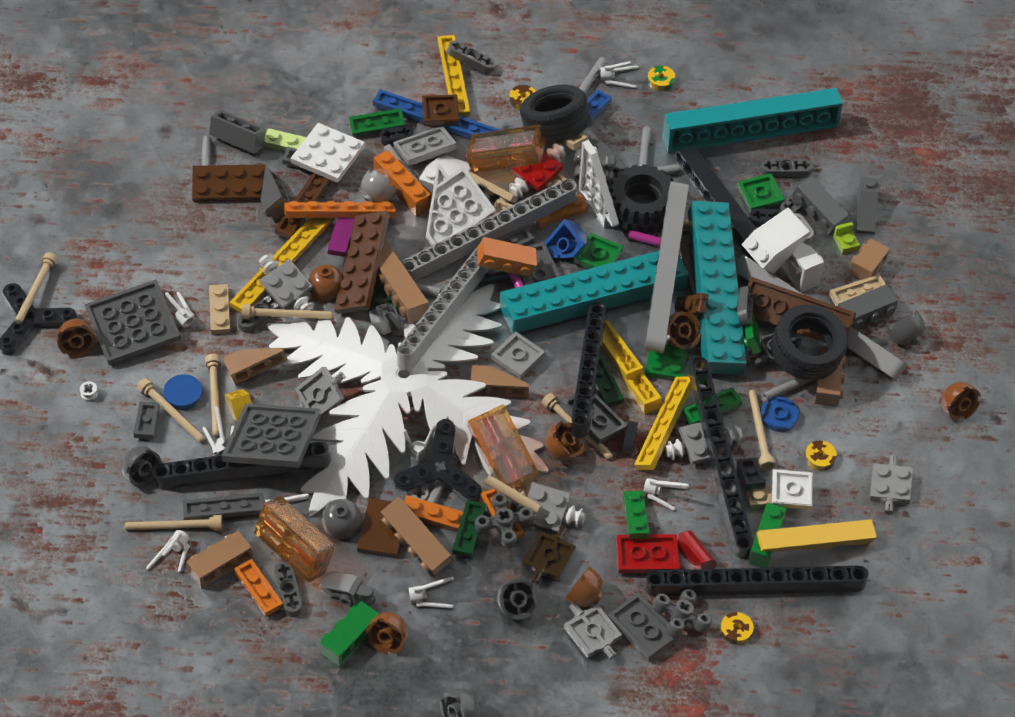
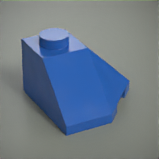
[544,219,587,259]

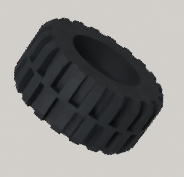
[608,164,673,234]

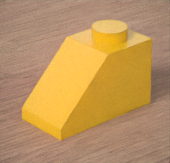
[224,389,252,422]

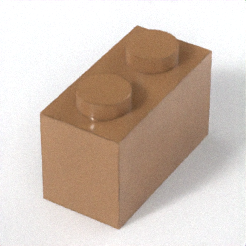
[850,238,890,280]

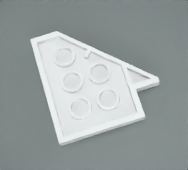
[579,140,619,228]
[425,164,496,246]

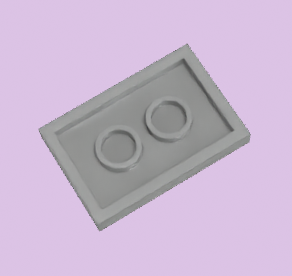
[393,126,457,166]

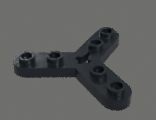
[0,283,77,355]
[393,419,482,501]

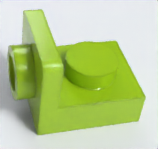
[833,222,860,254]

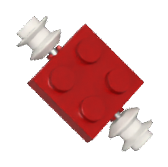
[509,143,566,198]

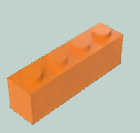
[373,150,431,217]

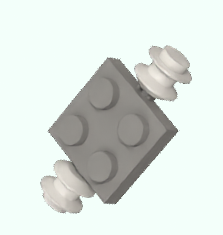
[258,254,315,311]
[665,419,743,465]
[507,482,586,532]

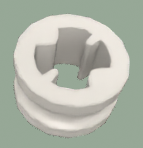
[80,381,98,401]

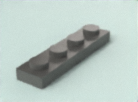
[182,493,265,520]

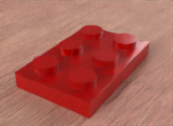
[616,534,680,574]

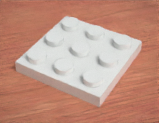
[291,123,365,183]

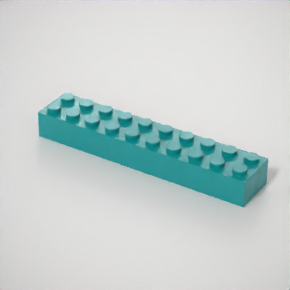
[662,88,843,153]
[688,201,746,375]
[499,251,689,334]

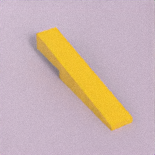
[602,320,662,415]
[756,519,877,552]

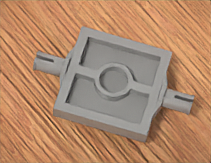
[295,367,346,418]
[870,454,913,515]
[564,604,622,660]

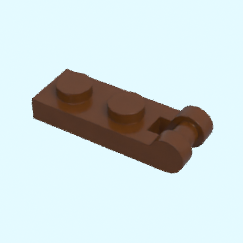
[674,293,709,315]

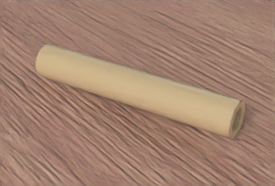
[485,475,541,514]

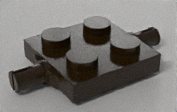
[522,526,576,585]

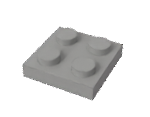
[491,332,545,379]

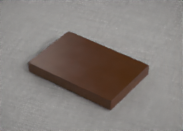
[357,498,400,558]

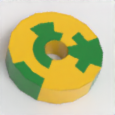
[647,66,675,91]

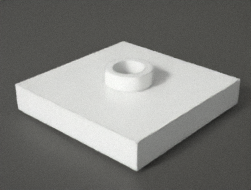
[771,469,813,510]

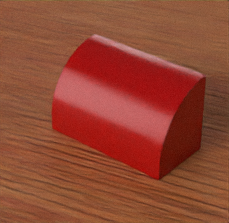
[678,530,717,569]

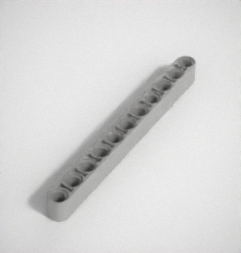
[402,179,577,282]
[644,181,689,353]
[397,245,489,370]
[736,254,907,381]

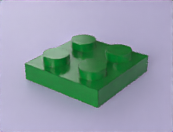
[737,173,785,212]
[574,233,624,269]
[645,344,688,381]

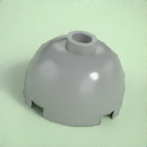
[361,169,398,203]

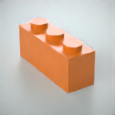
[477,237,537,277]

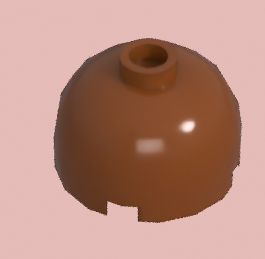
[308,264,343,302]
[666,312,701,350]
[57,318,96,358]
[941,382,981,421]
[545,421,584,461]
[564,566,603,608]
[366,612,409,654]

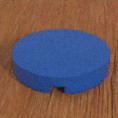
[163,374,203,410]
[761,397,799,432]

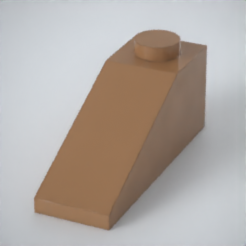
[223,348,288,385]
[471,365,529,398]

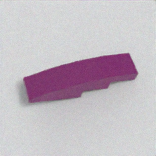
[327,218,355,257]

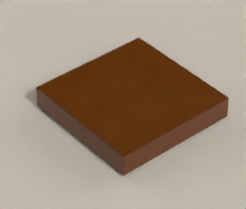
[422,94,460,126]

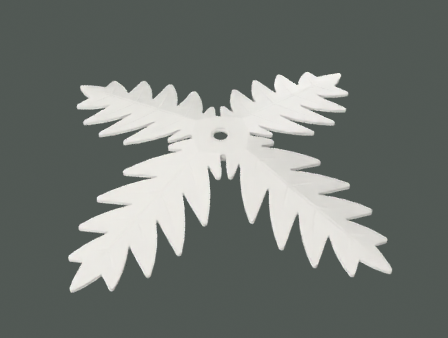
[266,284,549,517]

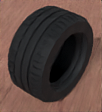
[520,84,591,143]
[771,305,848,381]

